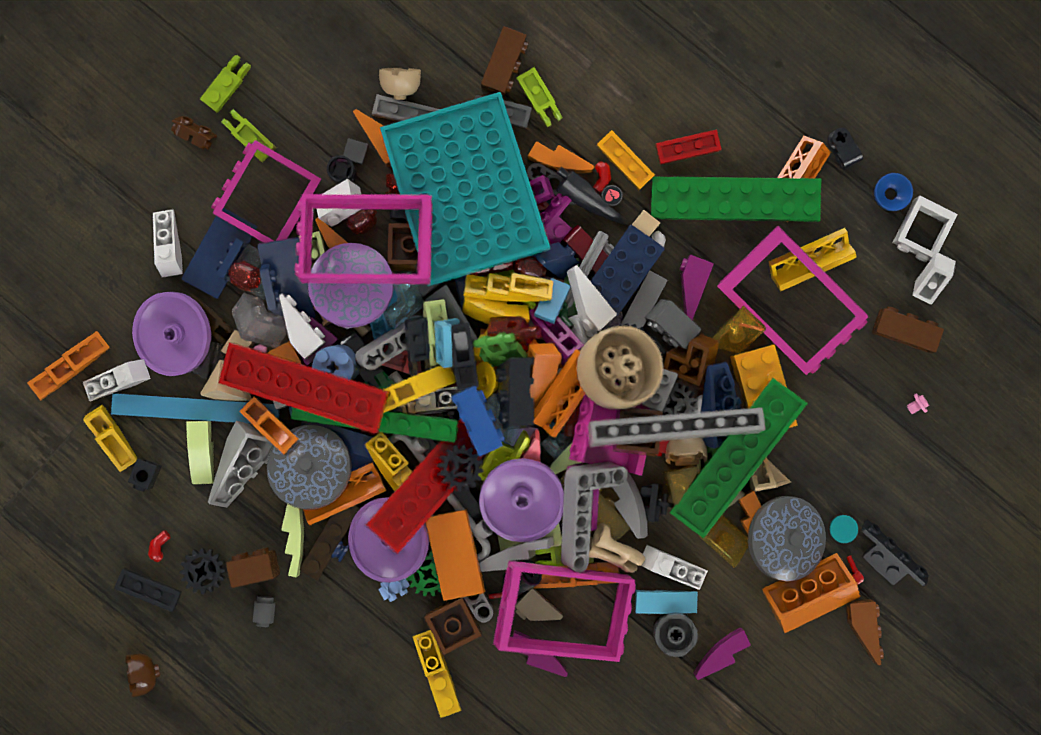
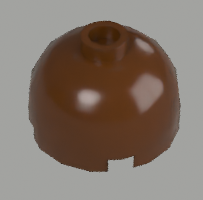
[125,654,160,698]

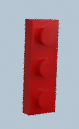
[656,130,721,165]

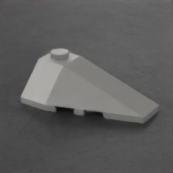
[208,421,274,508]

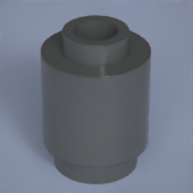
[253,595,276,627]

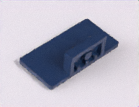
[182,208,258,299]
[590,225,664,316]
[258,237,315,325]

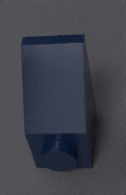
[534,242,580,280]

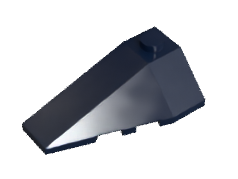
[700,362,742,448]
[301,421,376,476]

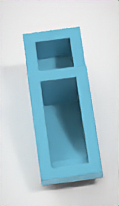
[635,590,698,614]

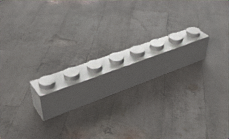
[587,408,765,447]

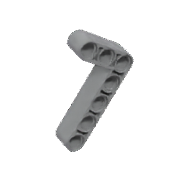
[561,462,628,573]

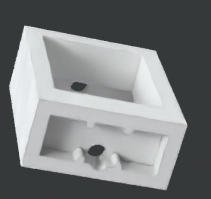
[893,196,957,262]

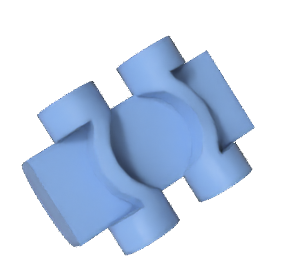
[378,578,410,602]

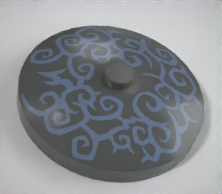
[267,425,352,510]
[748,496,826,581]

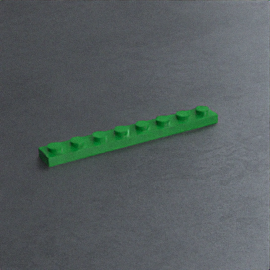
[291,407,458,442]

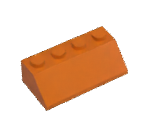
[762,553,860,633]

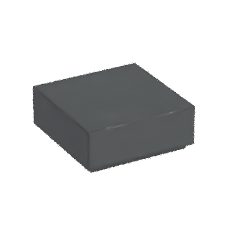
[343,138,369,165]

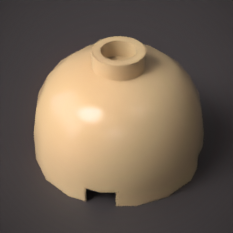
[379,68,421,100]
[665,438,708,466]

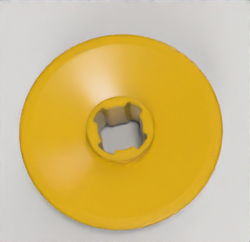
[476,362,499,399]

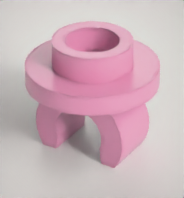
[907,393,929,414]

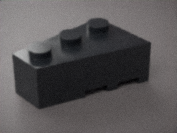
[495,358,534,430]

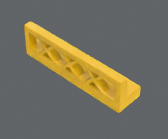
[769,228,856,291]

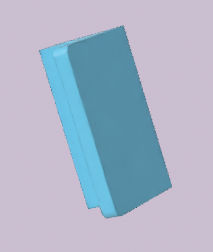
[434,318,460,368]

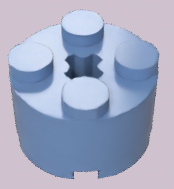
[312,345,360,380]

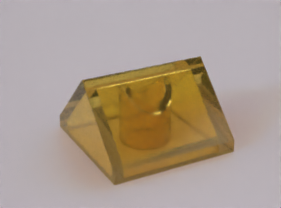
[712,306,766,354]
[663,465,699,505]
[699,515,749,568]

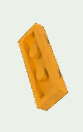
[596,130,655,190]

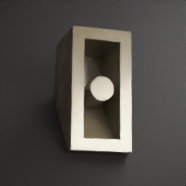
[515,587,563,621]

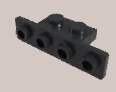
[862,519,929,587]

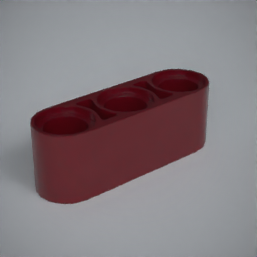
[563,225,608,275]

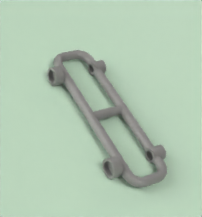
[388,434,493,563]

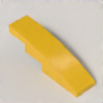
[463,273,553,302]

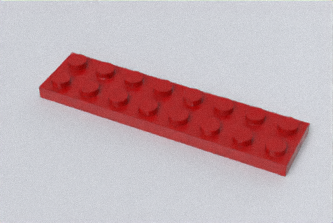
[218,342,389,434]
[365,408,507,554]

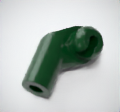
[558,302,574,330]

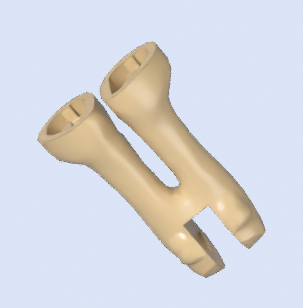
[589,523,645,573]

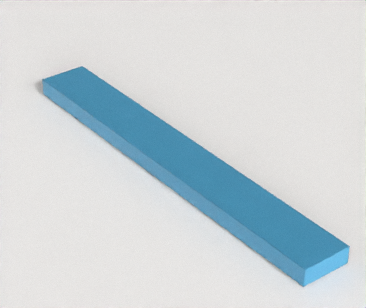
[111,394,280,424]

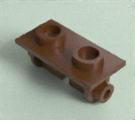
[171,116,217,150]

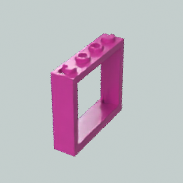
[211,140,321,243]

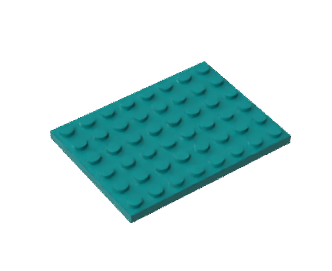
[380,92,550,286]

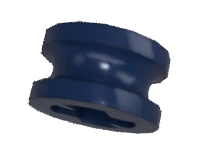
[331,541,350,562]

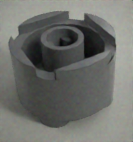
[653,612,698,657]

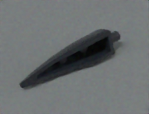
[556,166,632,226]

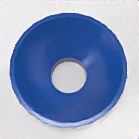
[874,173,913,211]

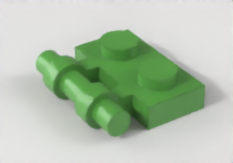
[473,332,527,367]

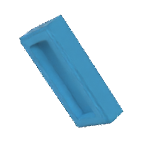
[534,278,571,324]

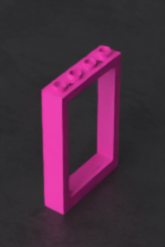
[295,194,433,284]
[717,226,869,375]
[493,561,636,662]

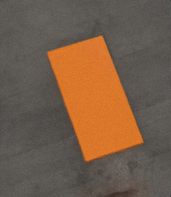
[426,509,485,601]

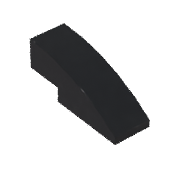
[451,322,479,391]

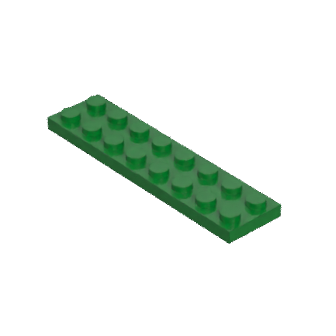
[651,177,821,222]
[670,377,808,538]

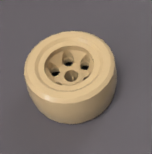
[577,326,663,409]

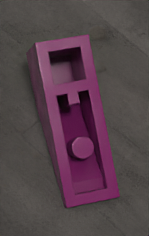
[679,255,714,320]
[529,305,584,367]

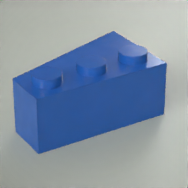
[451,386,505,457]

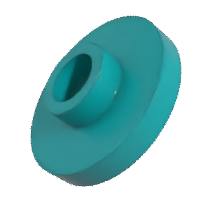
[829,515,858,543]

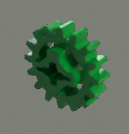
[406,550,441,597]

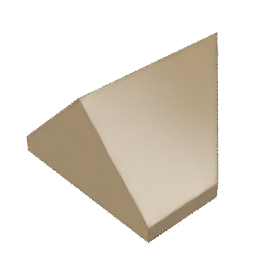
[201,360,252,401]
[749,457,791,491]

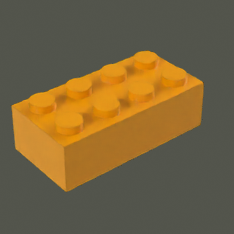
[730,344,798,428]

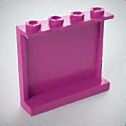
[569,383,650,475]

